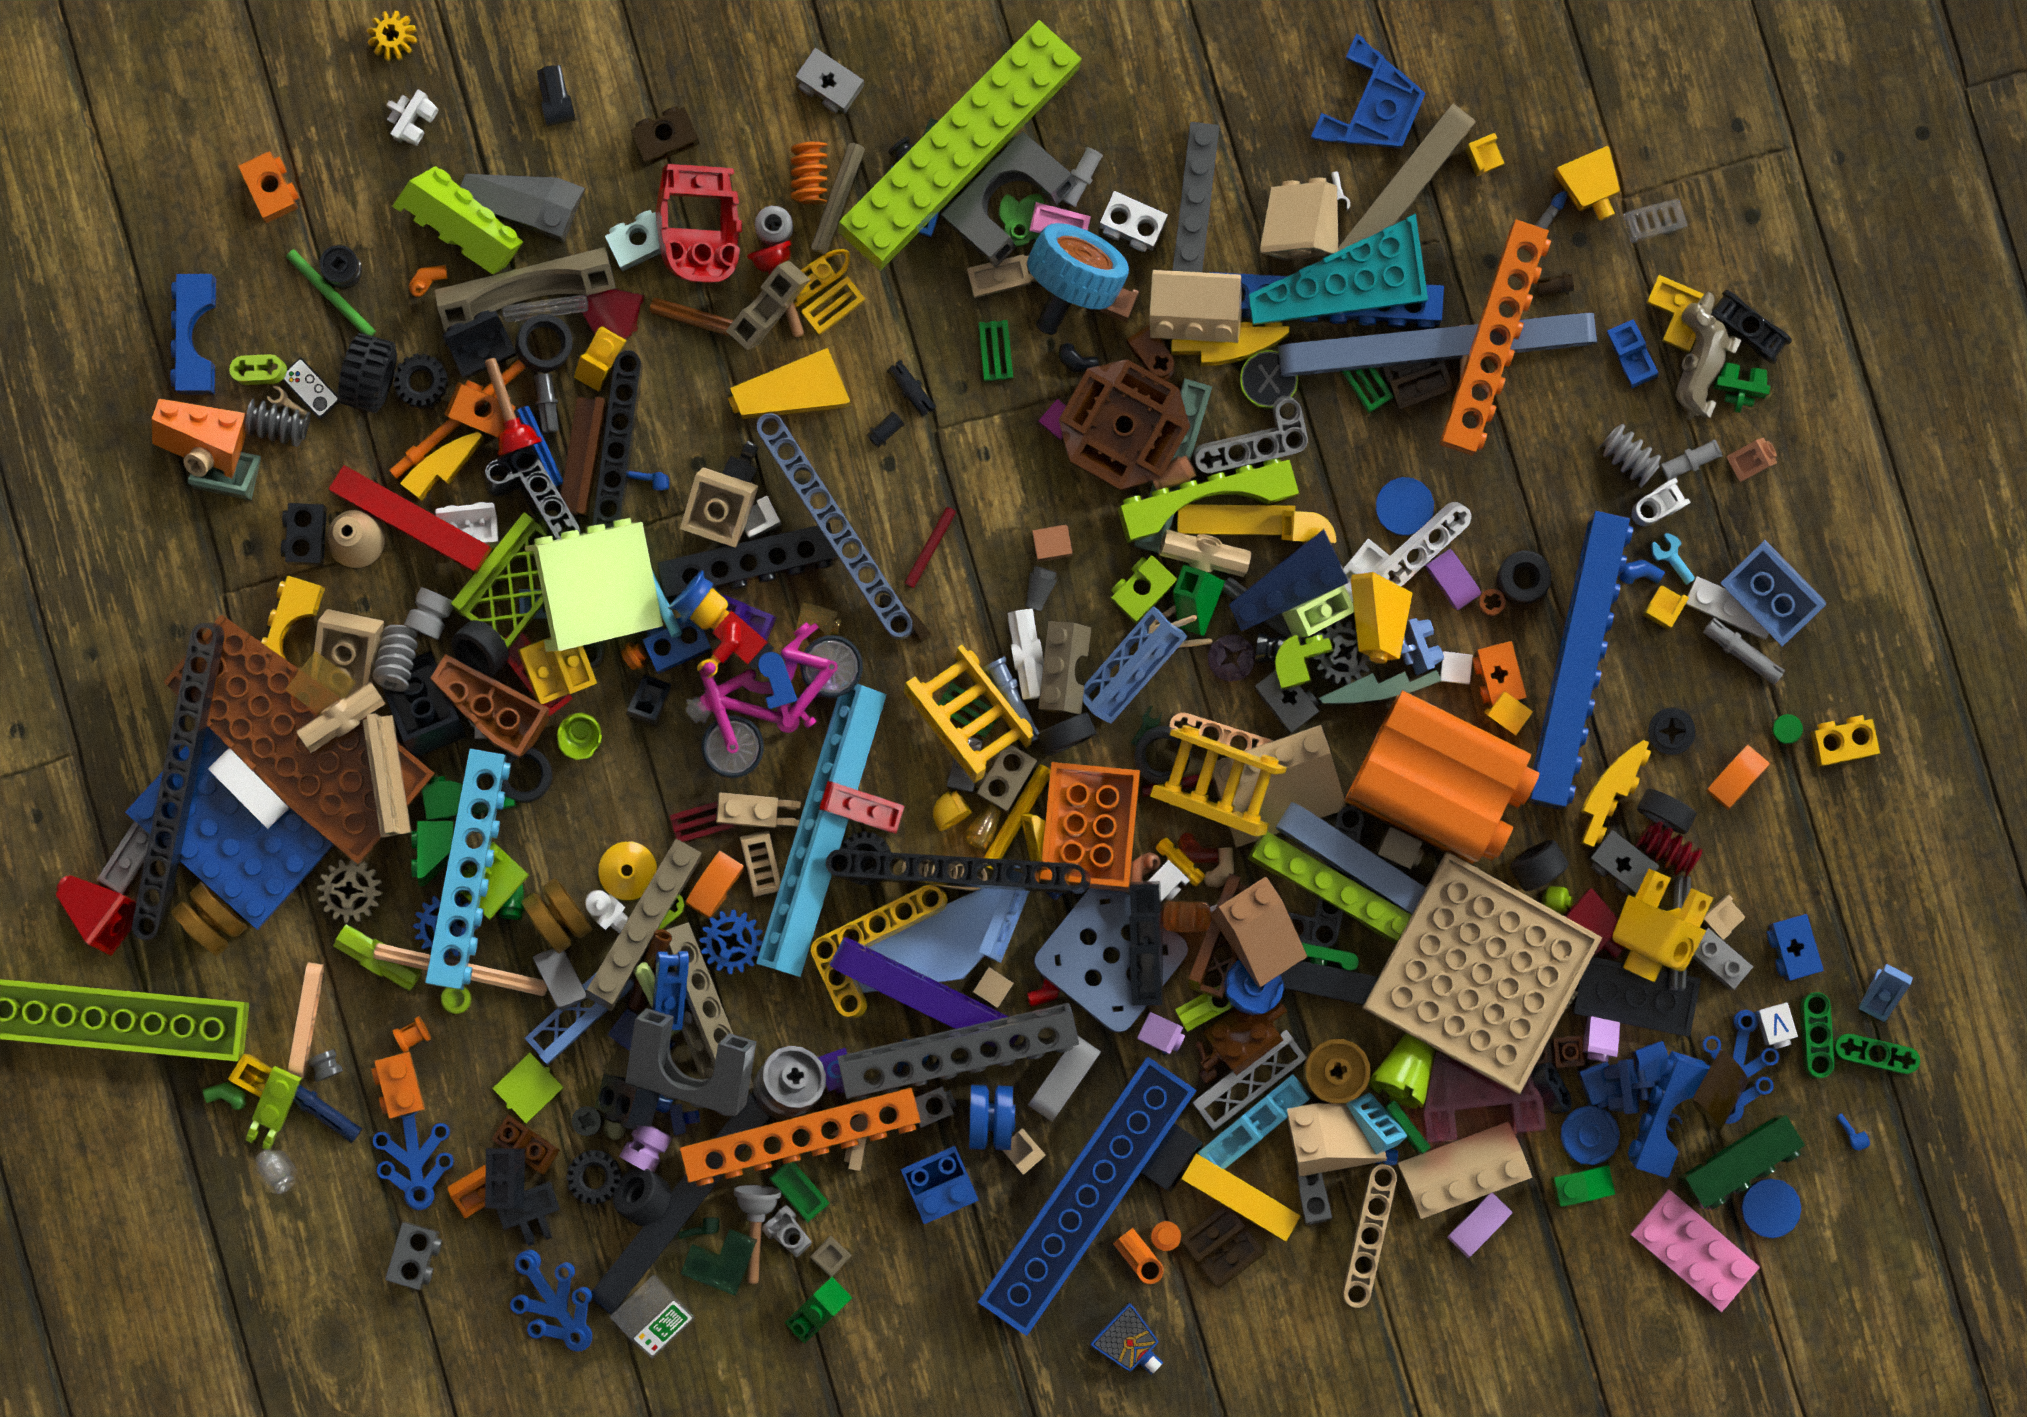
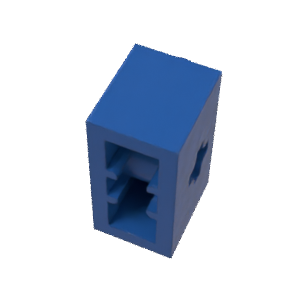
[1766,914,1824,981]

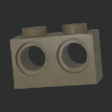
[975,744,1037,813]

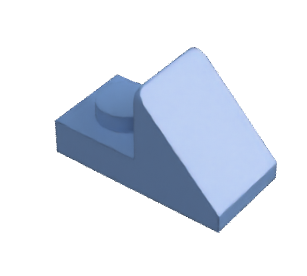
[1859,964,1913,1022]

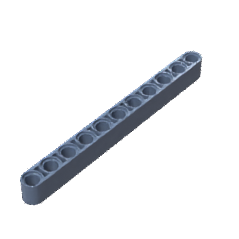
[1278,313,1597,377]

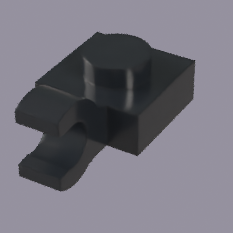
[722,441,759,483]

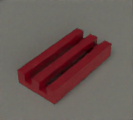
[669,801,735,842]

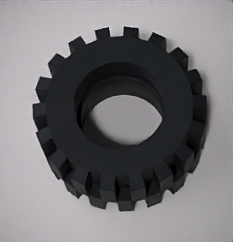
[338,333,397,413]

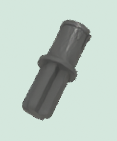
[534,374,559,433]

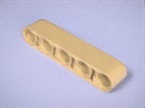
[1342,1164,1397,1308]

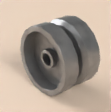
[753,1046,826,1120]

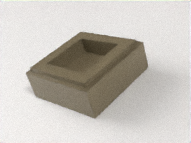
[810,1235,852,1277]

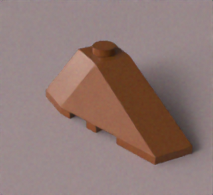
[431,654,549,758]

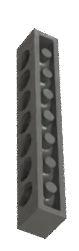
[837,1003,1079,1100]

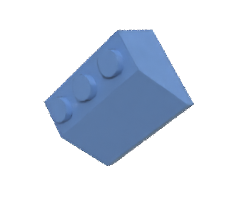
[1721,540,1826,646]

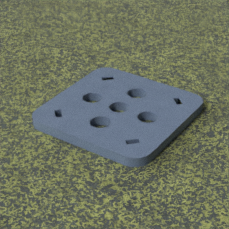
[1034,888,1188,1033]

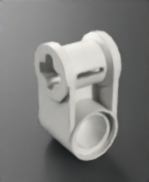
[1632,478,1691,526]

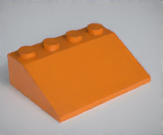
[1040,762,1140,892]

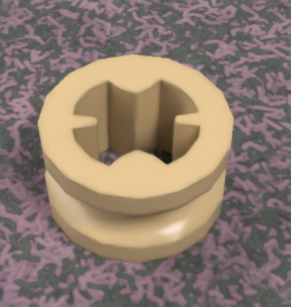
[184,447,214,477]

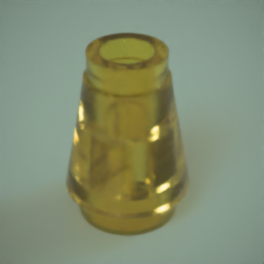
[965,804,1002,851]

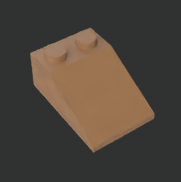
[1210,877,1307,988]

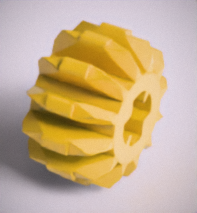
[367,11,417,61]

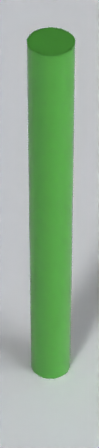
[286,249,376,336]

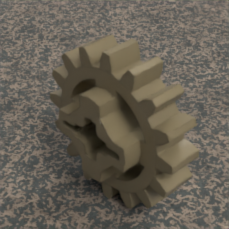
[317,859,383,923]

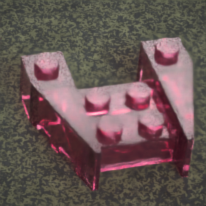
[1422,1050,1546,1145]

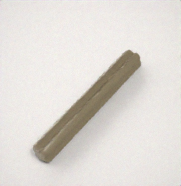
[811,143,865,254]

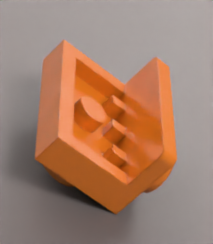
[372,1052,425,1119]

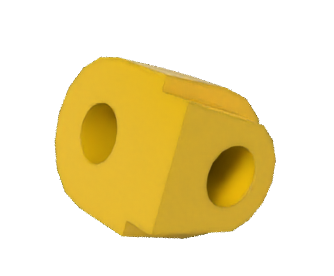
[933,790,973,831]

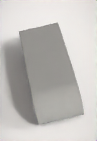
[1028,1035,1101,1122]

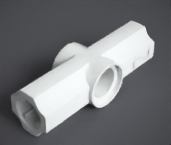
[1008,609,1044,700]

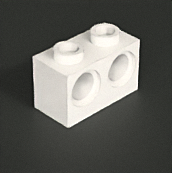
[1099,191,1168,252]

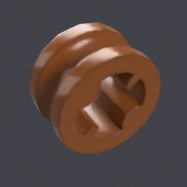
[1478,589,1506,616]

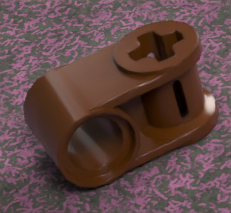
[1126,324,1174,381]

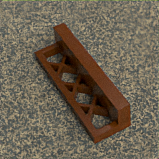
[561,397,607,518]
[1188,873,1248,1000]

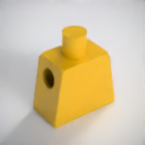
[1554,146,1620,221]

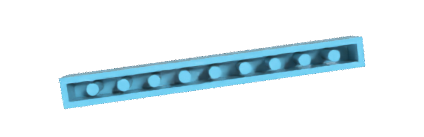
[756,681,887,977]

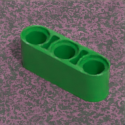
[1800,992,1834,1078]

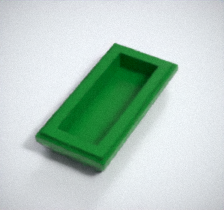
[769,1162,830,1223]

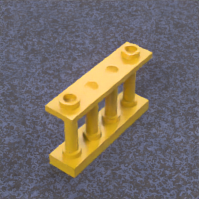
[904,645,1033,784]
[1150,725,1287,836]

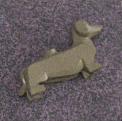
[1676,291,1742,420]

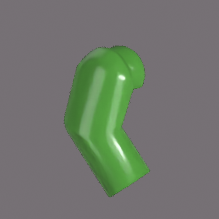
[203,1082,247,1110]

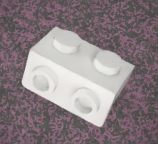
[435,502,499,548]

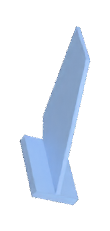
[858,870,1030,993]

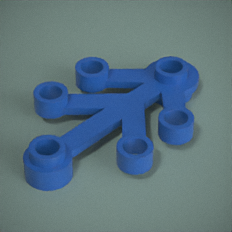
[1702,1010,1779,1124]
[373,1111,454,1210]
[510,1249,592,1351]

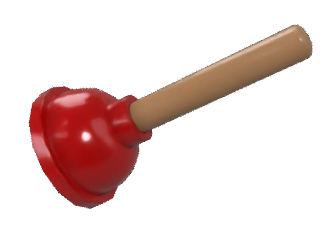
[746,240,804,337]
[485,358,542,456]

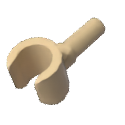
[267,386,308,417]

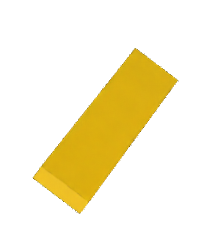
[1177,504,1295,536]

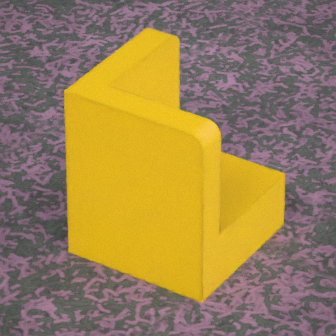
[1465,133,1505,176]
[1643,586,1689,630]
[1484,692,1533,735]

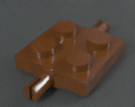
[1200,1002,1287,1076]

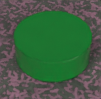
[1772,714,1803,744]

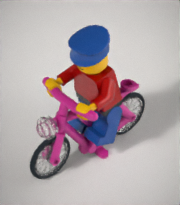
[668,570,863,778]

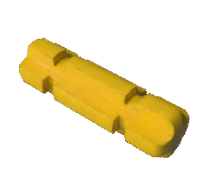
[1156,837,1205,886]

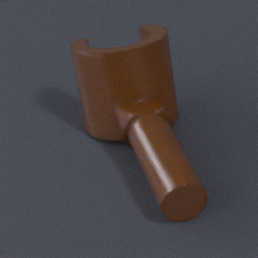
[1196,1041,1217,1085]

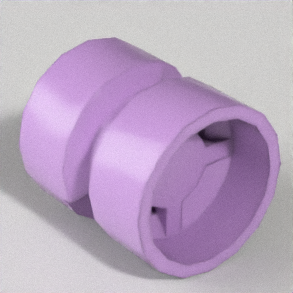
[619,1125,673,1172]

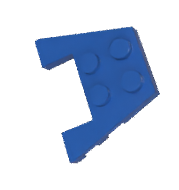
[1310,34,1426,148]

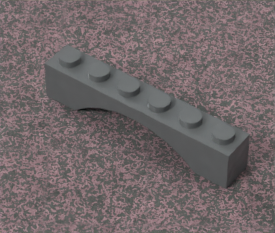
[1172,122,1220,272]

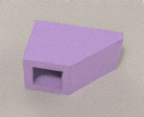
[1137,1012,1185,1055]
[1583,1017,1620,1062]

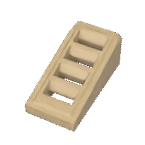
[740,830,781,897]

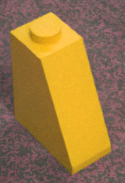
[1351,572,1412,664]

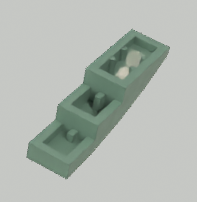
[1318,670,1442,705]

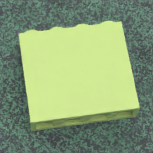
[525,518,663,652]

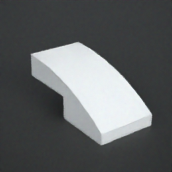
[1344,538,1390,602]

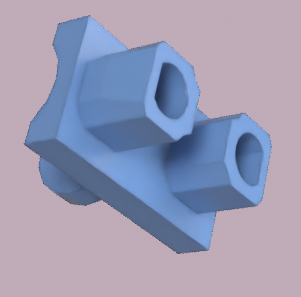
[1400,618,1444,676]

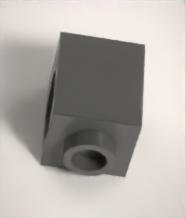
[915,1087,957,1128]

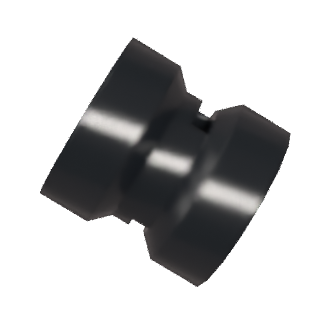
[1255,633,1288,664]

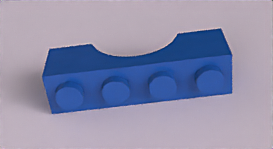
[170,274,216,395]
[1628,1051,1710,1178]

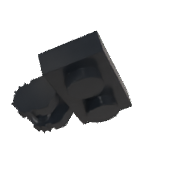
[496,1182,561,1246]

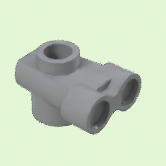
[761,1205,812,1257]

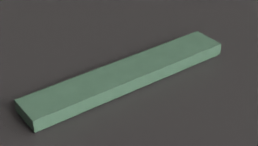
[1134,378,1212,554]

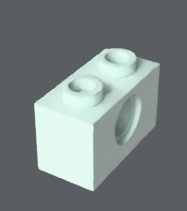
[605,210,661,272]

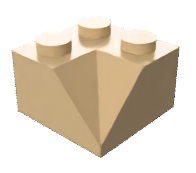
[680,467,758,548]

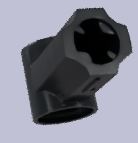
[537,65,576,127]

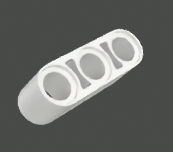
[208,748,289,829]

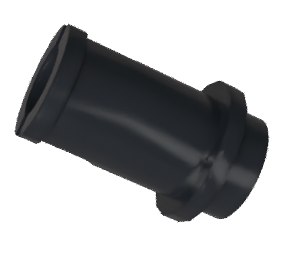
[867,411,905,448]

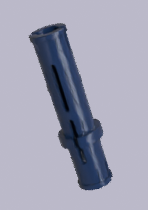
[293,1084,363,1144]

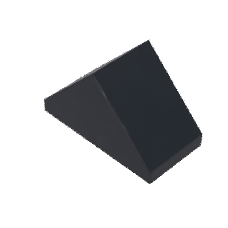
[626,675,672,727]

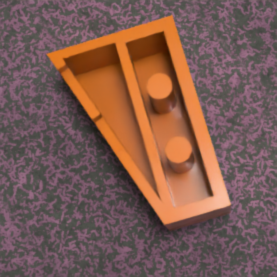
[152,399,246,479]

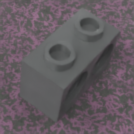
[385,1222,442,1290]

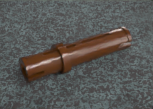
[627,929,672,1010]

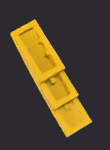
[1181,1153,1301,1242]

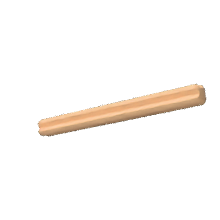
[373,943,547,996]

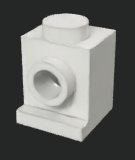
[1149,860,1190,902]

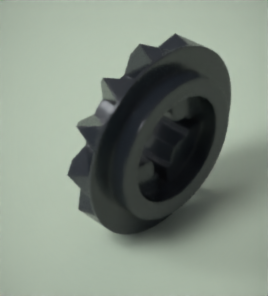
[1648,708,1696,755]

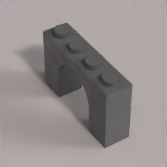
[941,131,1077,267]
[625,1008,757,1116]

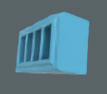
[1346,1093,1407,1155]

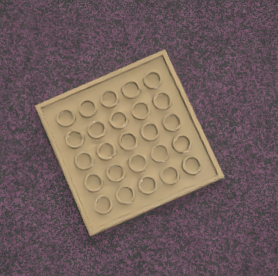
[1362,852,1602,1094]

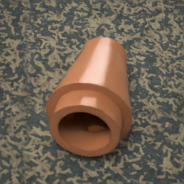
[1153,455,1197,490]

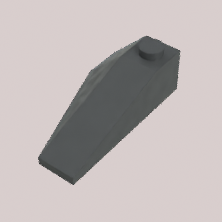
[460,174,585,243]

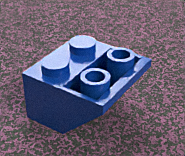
[900,1146,979,1224]

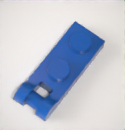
[652,951,689,1030]

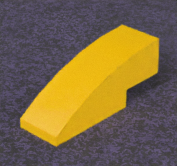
[400,431,485,501]

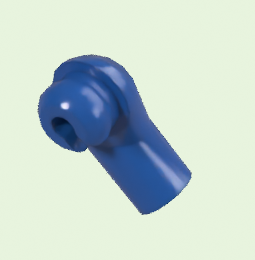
[1620,560,1665,584]

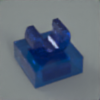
[670,1104,700,1135]

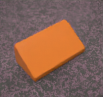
[447,1164,486,1218]

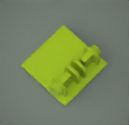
[460,842,529,919]

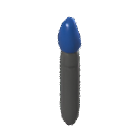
[1524,191,1568,250]

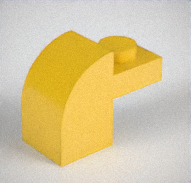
[1281,510,1336,544]

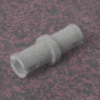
[1062,147,1103,207]
[1661,439,1722,481]

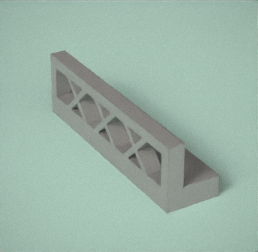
[1192,1030,1307,1131]

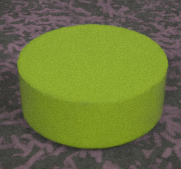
[441,986,471,1014]

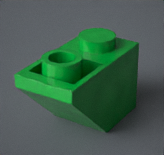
[1173,565,1225,636]
[411,821,454,886]
[784,1277,852,1344]

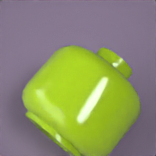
[1542,886,1573,916]

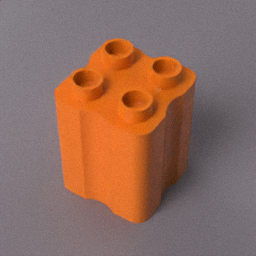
[1344,690,1540,865]

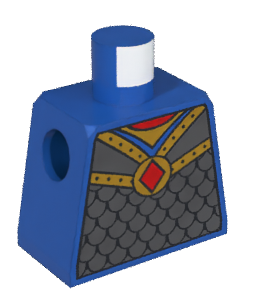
[1090,1302,1163,1375]

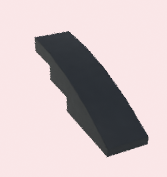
[1129,881,1163,1006]

